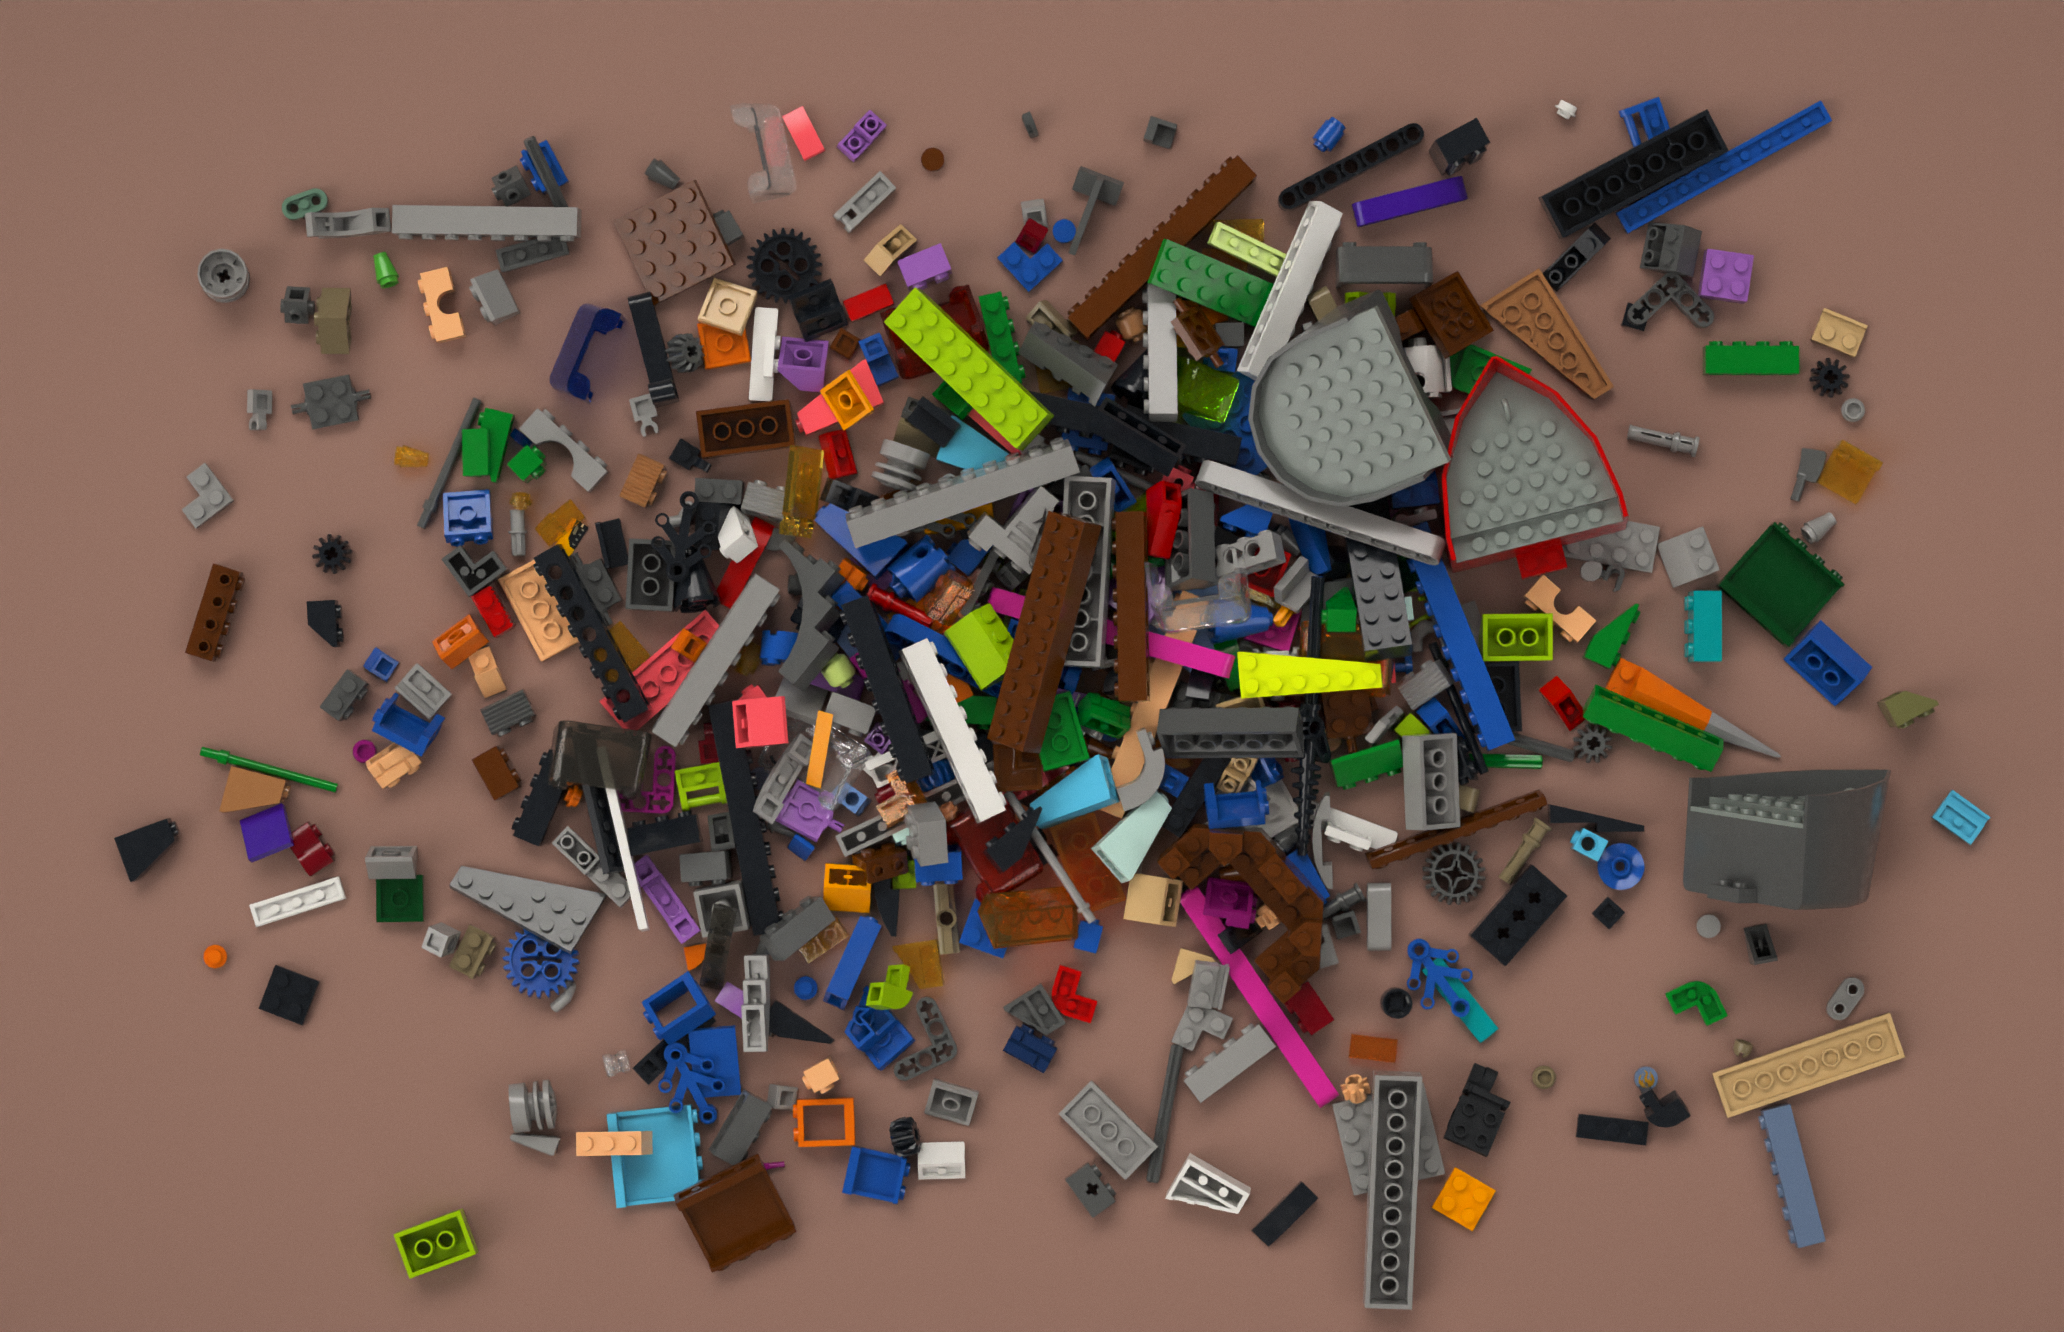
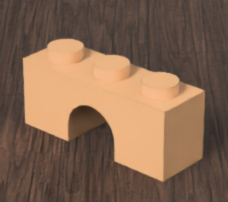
[418,267,466,343]
[1523,574,1596,642]
[576,1131,653,1156]

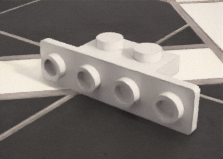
[749,307,781,402]
[1310,801,1398,852]

